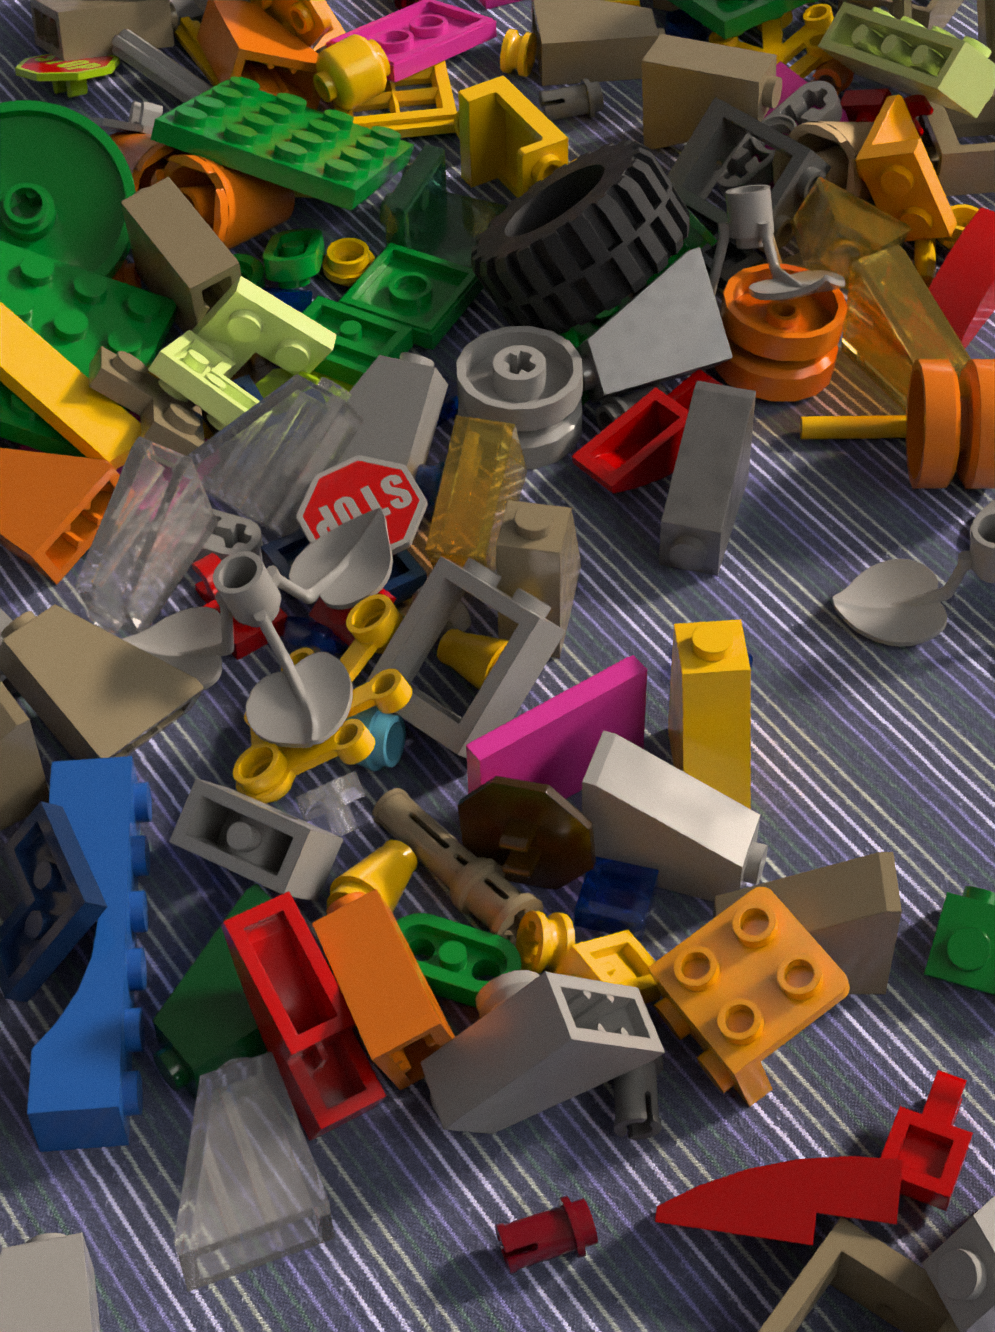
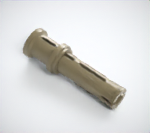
[372,788,544,946]

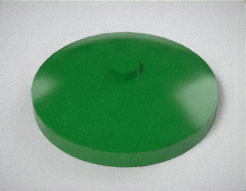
[0,100,136,279]

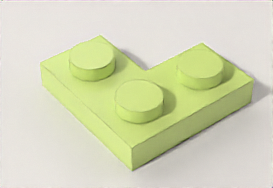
[192,276,337,379]
[148,330,271,440]

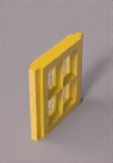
[333,60,457,138]

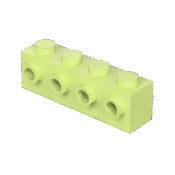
[818,2,995,118]

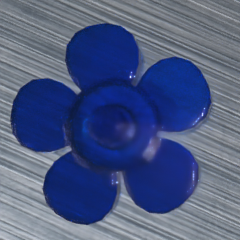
[282,616,350,656]

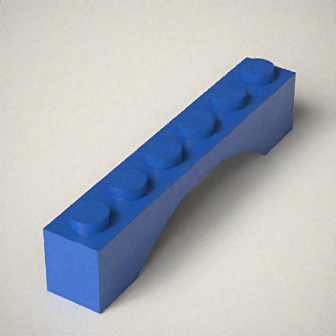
[27,756,152,1152]

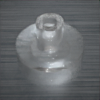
[294,771,366,837]

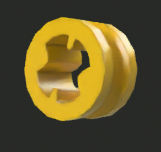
[500,29,537,77]
[516,910,575,974]

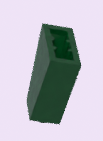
[153,884,339,1108]

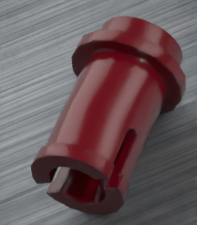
[495,1196,598,1274]

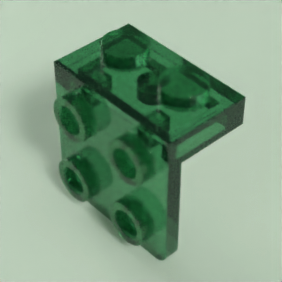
[380,144,507,268]

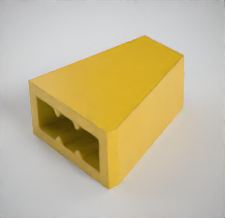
[668,619,751,809]

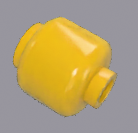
[313,34,390,110]

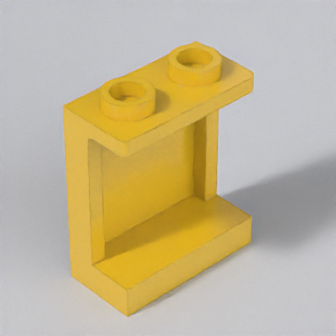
[458,75,568,198]

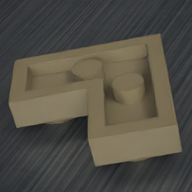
[89,346,206,469]

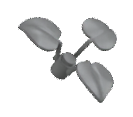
[709,185,847,300]
[833,499,995,647]
[122,508,393,748]

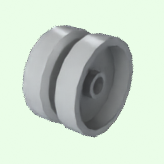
[456,326,583,470]

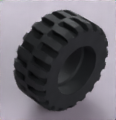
[471,140,689,335]

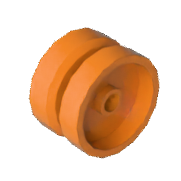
[715,264,848,402]
[906,359,995,489]

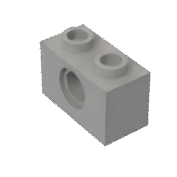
[169,778,343,902]

